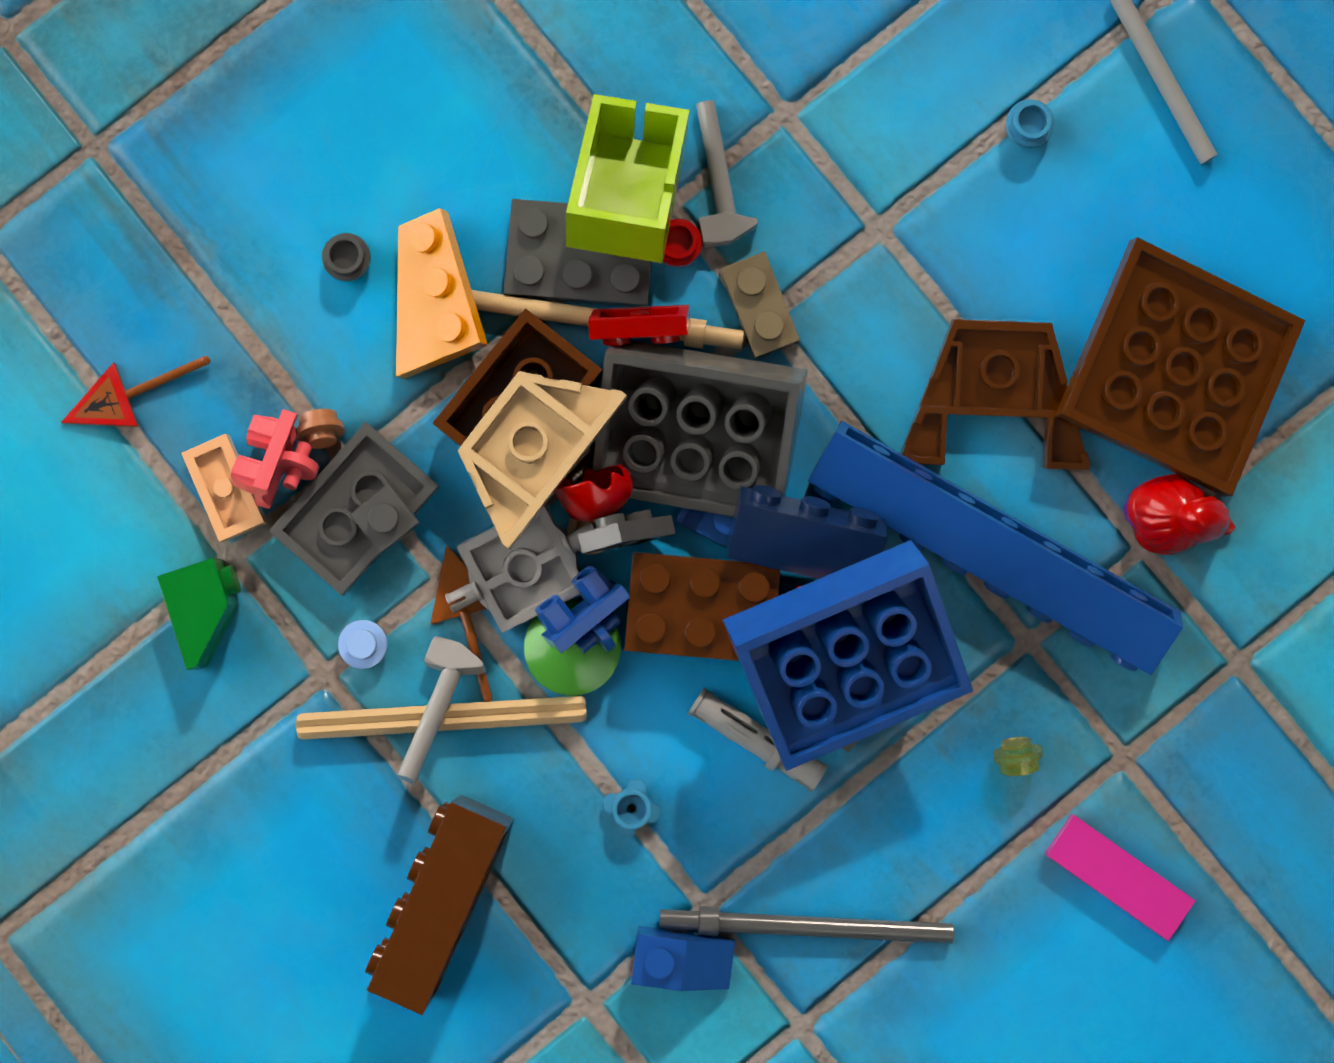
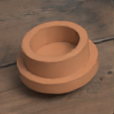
[295,409,345,449]

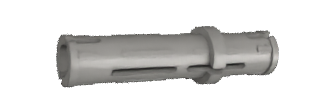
[688,687,828,792]

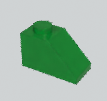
[157,558,241,670]

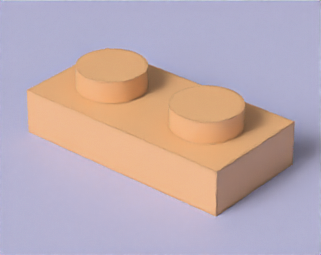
[181,434,268,543]

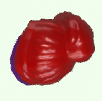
[1123,474,1236,555]

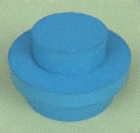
[1005,99,1054,148]

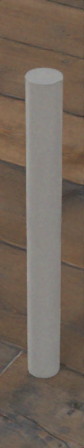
[1109,0,1218,165]

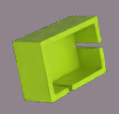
[566,94,690,263]

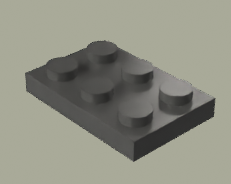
[504,199,652,307]
[269,422,440,596]

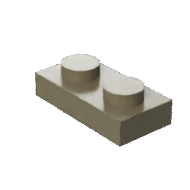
[720,251,800,360]

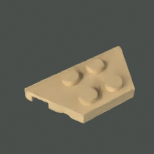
[457,371,627,549]

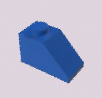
[631,926,735,991]

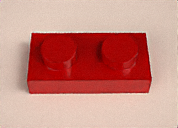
[588,305,691,346]

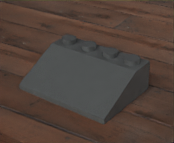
[592,341,808,517]

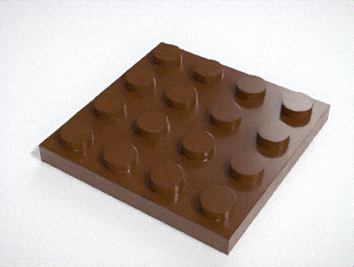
[1055,237,1306,497]

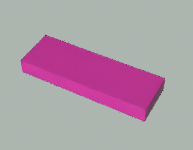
[1044,814,1196,941]

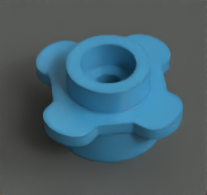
[603,779,661,837]

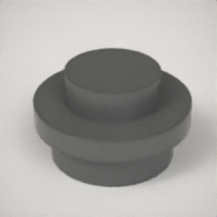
[322,233,371,282]

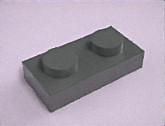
[578,510,676,554]

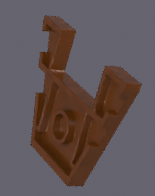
[900,319,1090,470]

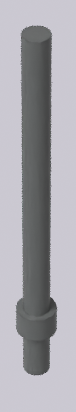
[659,906,954,943]

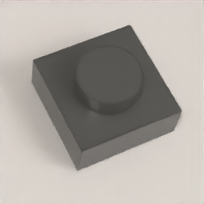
[350,484,421,554]

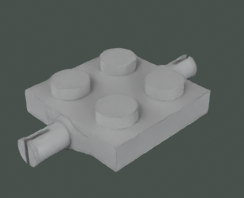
[445,503,596,633]

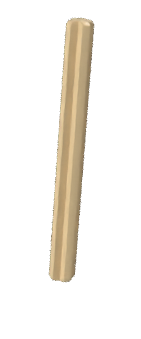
[296,696,587,740]

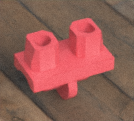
[230,409,319,509]

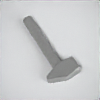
[696,100,758,248]
[397,636,486,783]

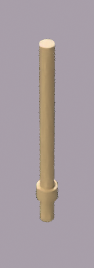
[472,290,744,350]

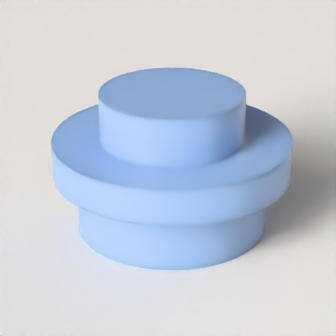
[338,620,388,669]

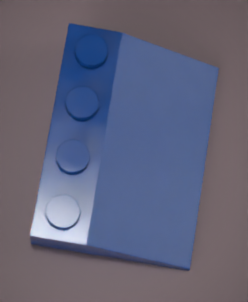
[723,540,973,771]

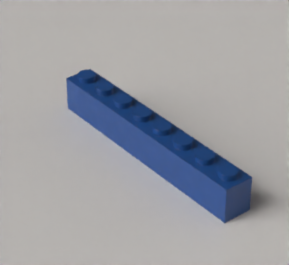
[808,420,1183,675]

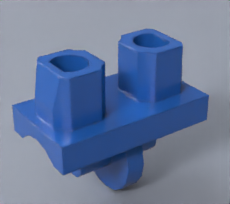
[535,566,630,654]

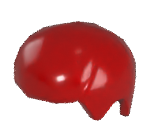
[554,465,633,523]

